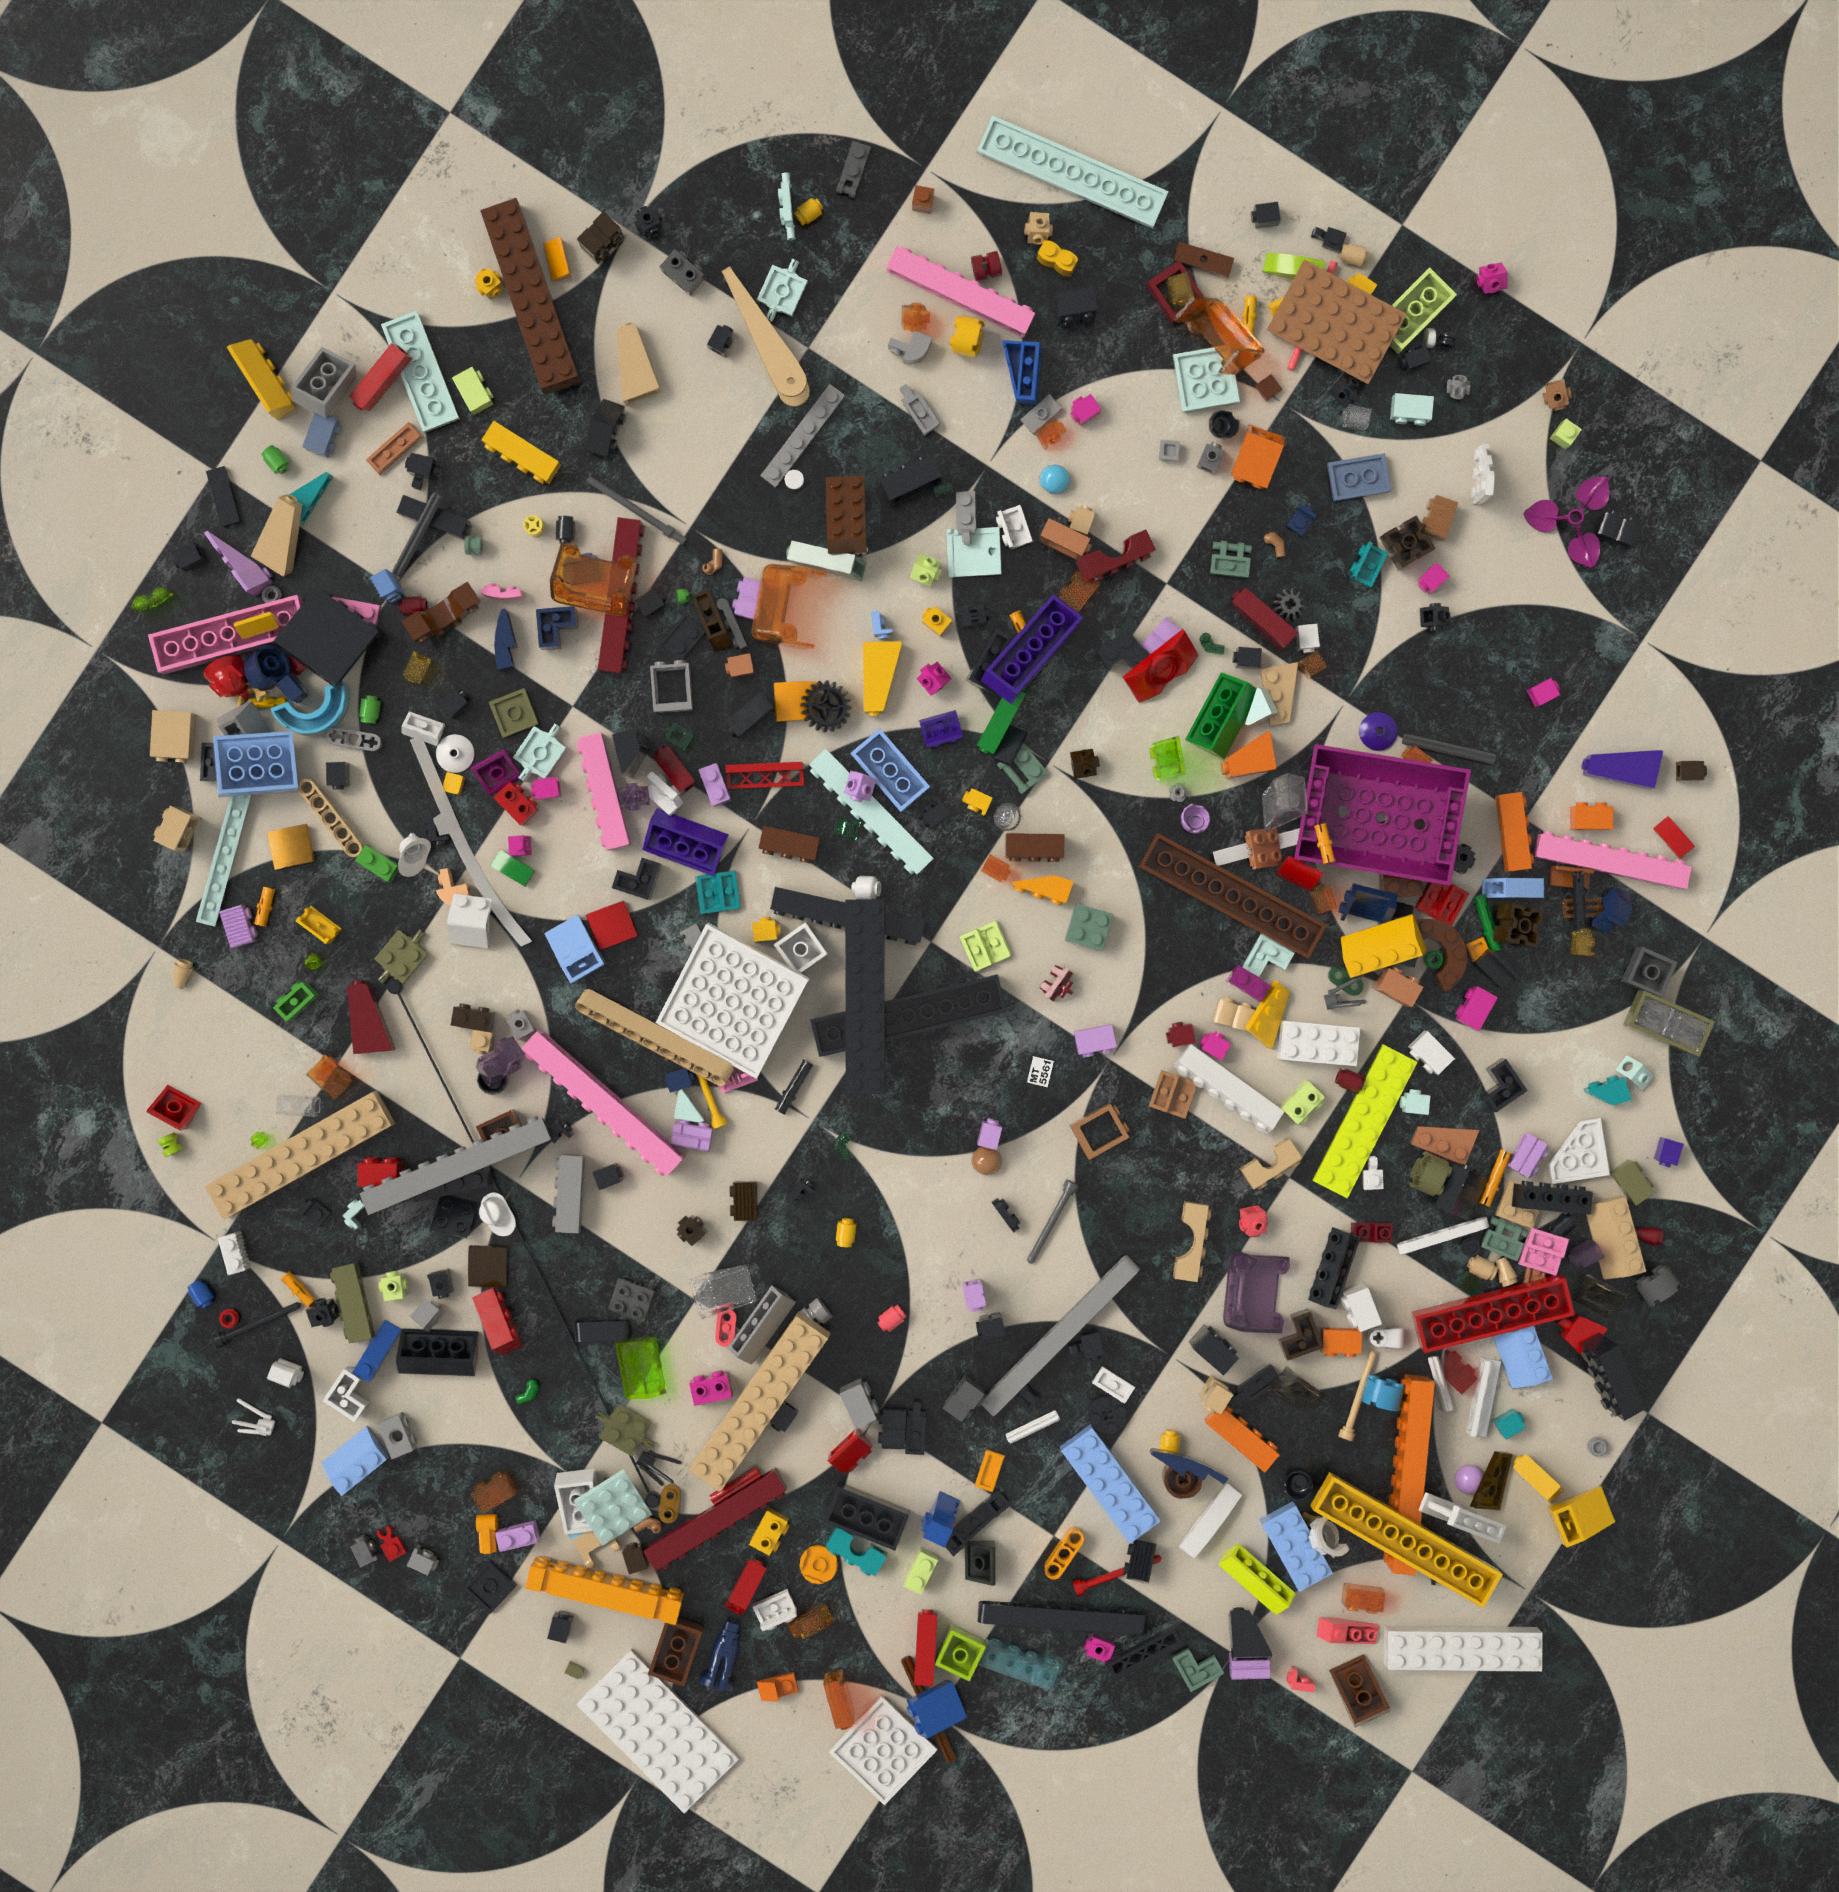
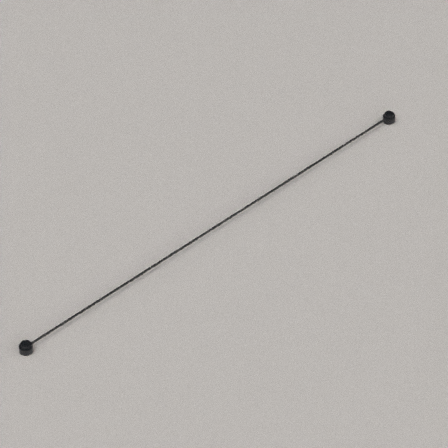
[387,979,661,1508]

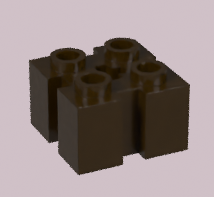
[577,211,624,264]
[1379,515,1436,571]
[1493,903,1544,948]

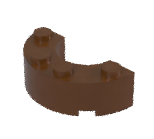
[402,581,480,644]
[1416,919,1467,992]

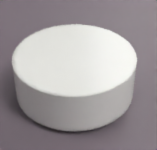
[1423,328,1436,348]
[785,470,804,490]

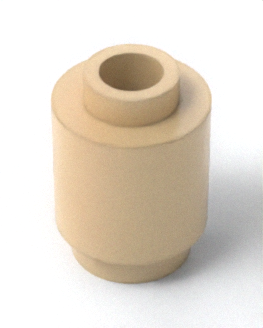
[1339,243,1369,267]
[1467,1255,1498,1280]

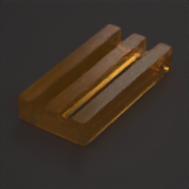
[1562,897,1602,918]

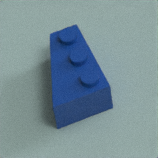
[1002,340,1043,405]
[922,1491,960,1548]

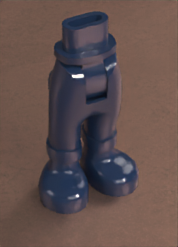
[699,1621,741,1692]

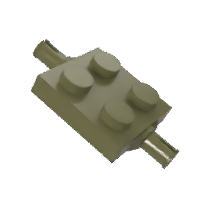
[374,929,429,984]
[595,1404,655,1457]

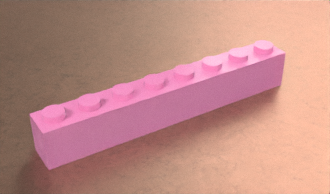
[887,246,1035,338]
[1533,831,1692,889]

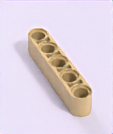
[298,779,365,858]

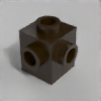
[1070,748,1100,779]
[676,1215,707,1247]

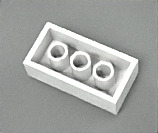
[1277,1020,1360,1066]

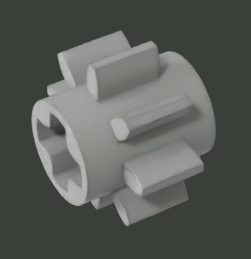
[1447,375,1471,399]

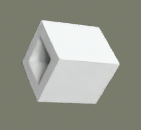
[1295,624,1320,653]

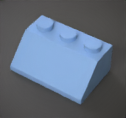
[1493,1326,1553,1389]
[322,1426,390,1496]

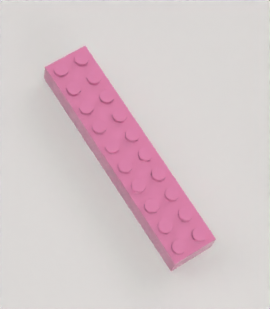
[522,1030,685,1176]

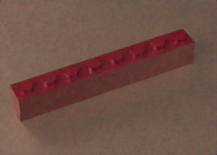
[598,517,645,675]
[643,1467,787,1571]

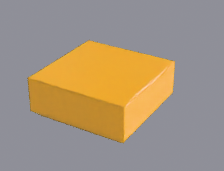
[1465,937,1489,962]

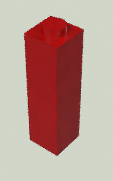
[349,343,413,411]
[914,1609,937,1686]

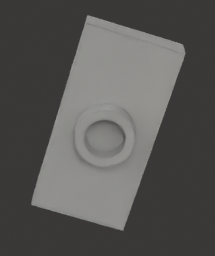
[1021,394,1062,435]

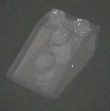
[1262,773,1308,831]
[688,1264,757,1319]

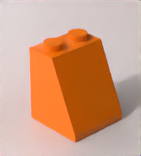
[1231,424,1285,489]
[1221,731,1276,779]

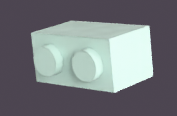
[1390,393,1434,426]

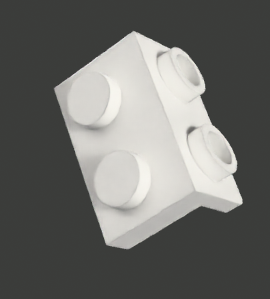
[996,505,1033,550]
[644,771,683,816]
[752,1589,797,1631]

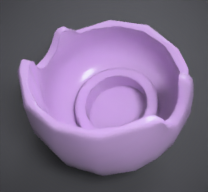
[1181,804,1210,834]
[1454,1465,1484,1494]

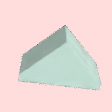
[1245,688,1278,725]
[674,1089,705,1123]

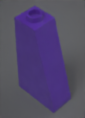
[1581,750,1663,790]

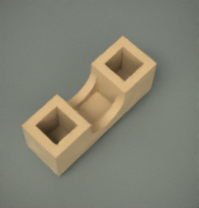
[1239,1138,1302,1190]
[1198,1375,1233,1414]

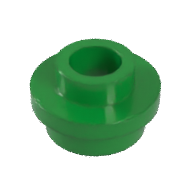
[1424,950,1444,969]

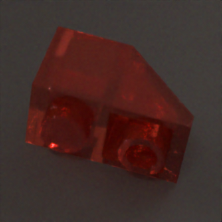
[1444,1349,1478,1395]

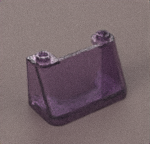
[1223,1251,1290,1333]

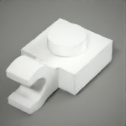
[1362,1156,1383,1190]

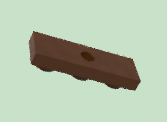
[1173,242,1234,278]

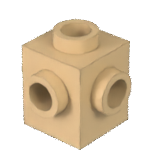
[1024,212,1053,245]

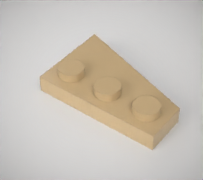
[1260,662,1298,726]

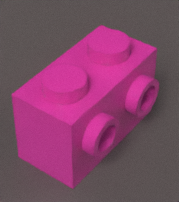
[1455,986,1498,1031]
[689,1370,733,1406]

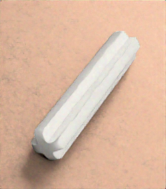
[1428,1355,1453,1412]
[1006,1411,1060,1444]

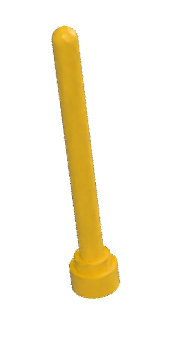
[696,1074,727,1129]

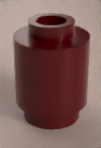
[399,596,428,616]
[1335,1069,1365,1093]

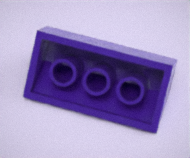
[642,808,729,876]

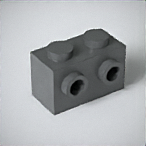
[659,249,705,296]

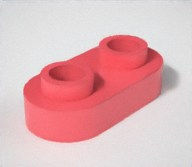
[715,1308,737,1347]

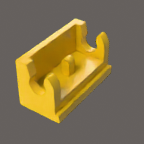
[296,906,342,944]

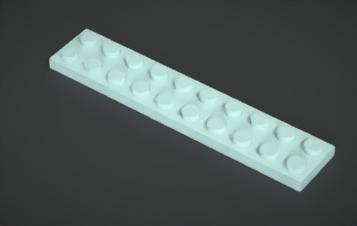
[977,115,1169,229]

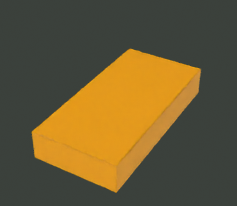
[975,1449,1005,1492]

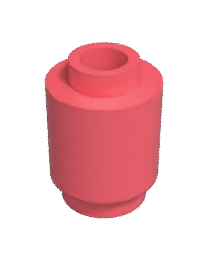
[877,1304,907,1332]

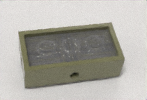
[1623,990,1715,1057]

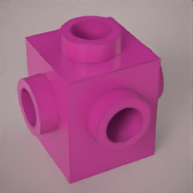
[1477,262,1508,294]
[916,661,952,696]

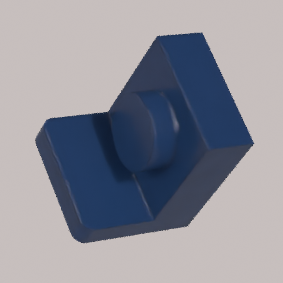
[1286,505,1317,537]

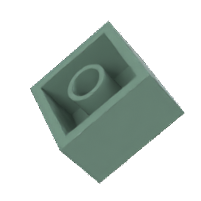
[1064,903,1113,951]

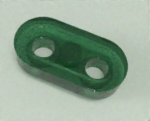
[1328,966,1364,996]

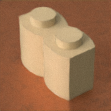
[1212,997,1255,1032]

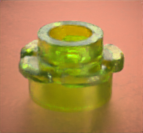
[250,1131,268,1149]

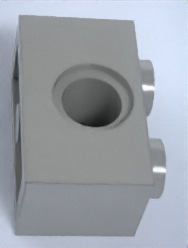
[377,1412,417,1459]

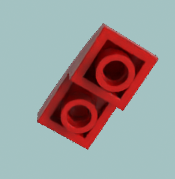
[1653,816,1695,859]

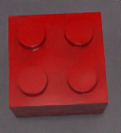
[358,1157,404,1187]

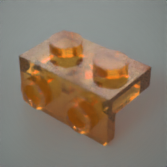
[306,1054,352,1101]

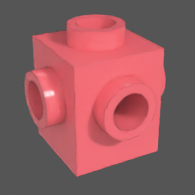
[1239,1205,1268,1237]

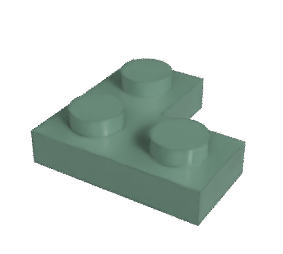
[1172,1648,1224,1692]

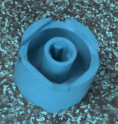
[1361,1374,1405,1411]

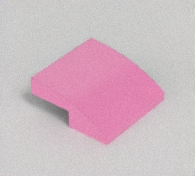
[1518,1228,1569,1276]

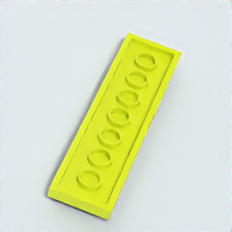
[1313,1044,1417,1198]

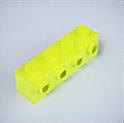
[1218,1543,1296,1615]

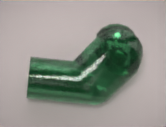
[1199,632,1225,655]
[835,1133,852,1162]

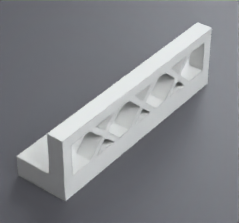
[1466,1357,1501,1437]

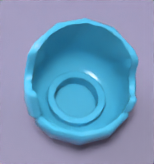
[1039,464,1070,494]

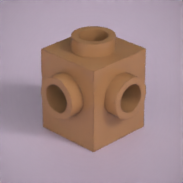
[1543,379,1572,411]

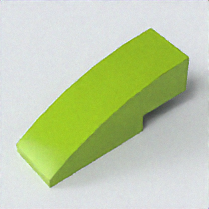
[1262,253,1326,280]

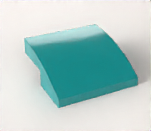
[695,871,741,914]

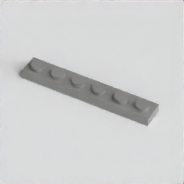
[760,384,845,488]

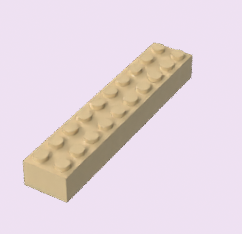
[205,1091,396,1220]
[688,1311,830,1492]

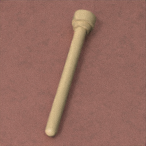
[1338,1351,1377,1441]

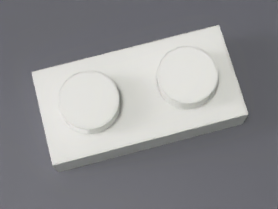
[1092,1366,1135,1403]

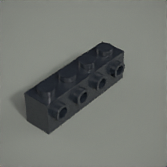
[1512,1180,1593,1215]
[1308,1227,1361,1310]

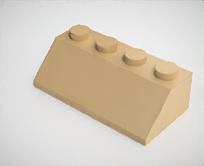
[1586,1195,1646,1279]

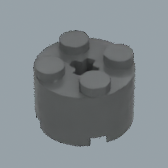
[1635,1264,1683,1307]

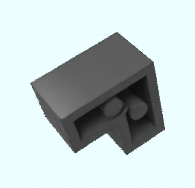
[943,1375,985,1422]

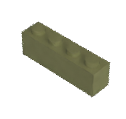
[330,1261,375,1344]

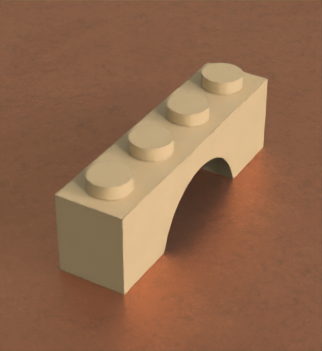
[1173,1201,1211,1282]

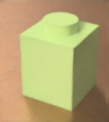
[1550,419,1582,449]

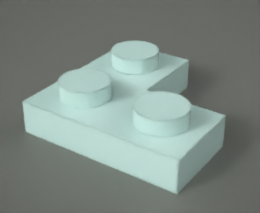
[1242,934,1294,977]

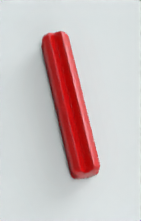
[709,1467,761,1505]

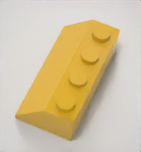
[227,339,296,420]
[1341,914,1427,978]

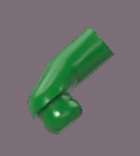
[515,1379,539,1405]

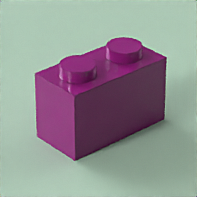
[1226,965,1271,1002]

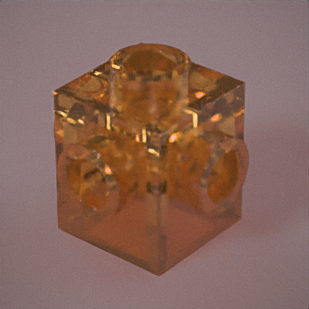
[901,302,930,332]

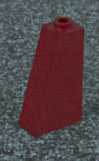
[1230,587,1298,651]
[347,980,395,1054]

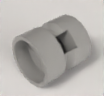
[800,1298,832,1324]

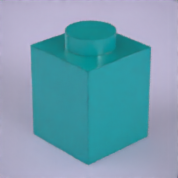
[1493,1409,1526,1440]

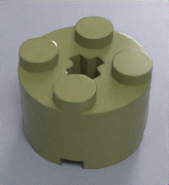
[1409,1152,1452,1196]

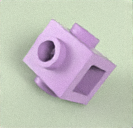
[844,771,877,802]

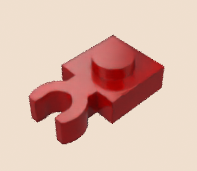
[377,1525,407,1562]

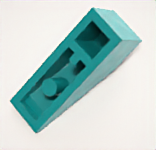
[289,472,333,525]

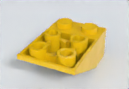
[1547,1486,1615,1548]

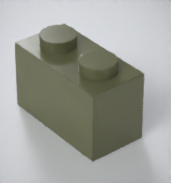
[1609,1160,1655,1206]

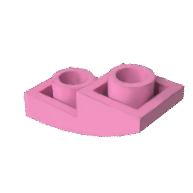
[480,583,524,600]

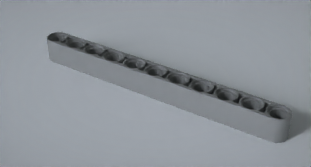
[981,1255,1140,1416]

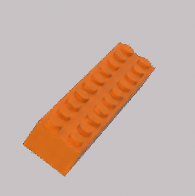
[1383,1374,1435,1576]

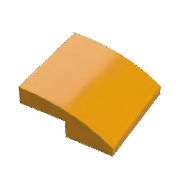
[774,681,817,722]

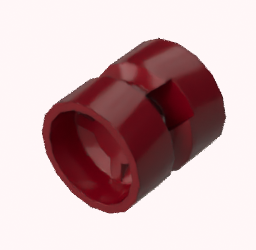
[971,251,1002,281]

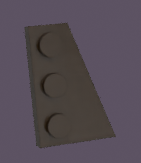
[1470,1451,1513,1510]

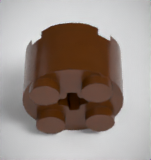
[1162,1465,1202,1499]

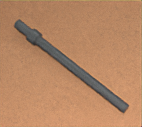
[587,476,687,545]

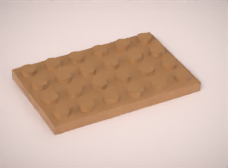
[1267,259,1407,384]

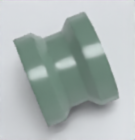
[464,536,483,555]

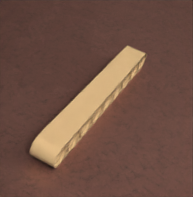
[575,989,734,1086]

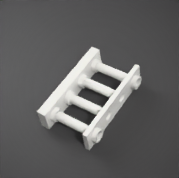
[1419,1492,1506,1544]

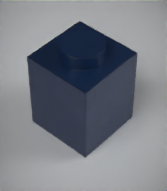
[664,1068,695,1093]

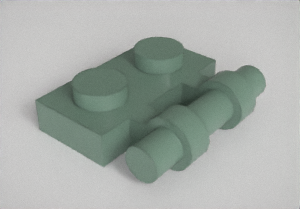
[1210,540,1252,578]
[1481,1216,1528,1261]

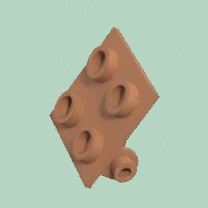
[1245,828,1283,870]

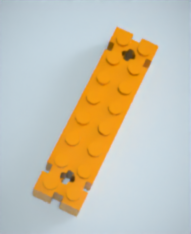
[525,1556,685,1625]

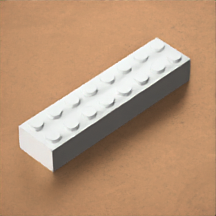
[1384,1625,1542,1671]

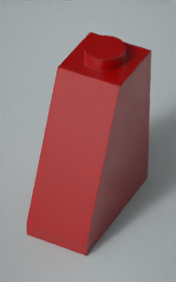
[724,1559,767,1616]

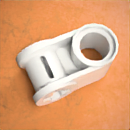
[1366,1327,1404,1348]

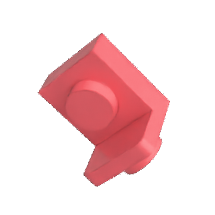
[1287,1666,1315,1692]

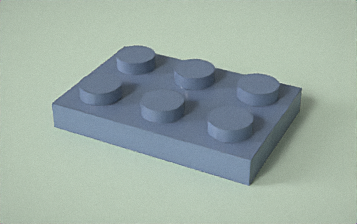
[1327,453,1391,502]

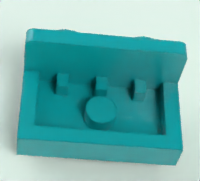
[1349,541,1388,588]

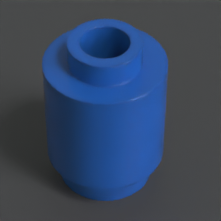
[187,1279,215,1309]

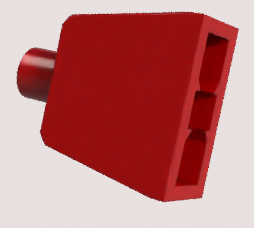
[1557,1313,1607,1356]

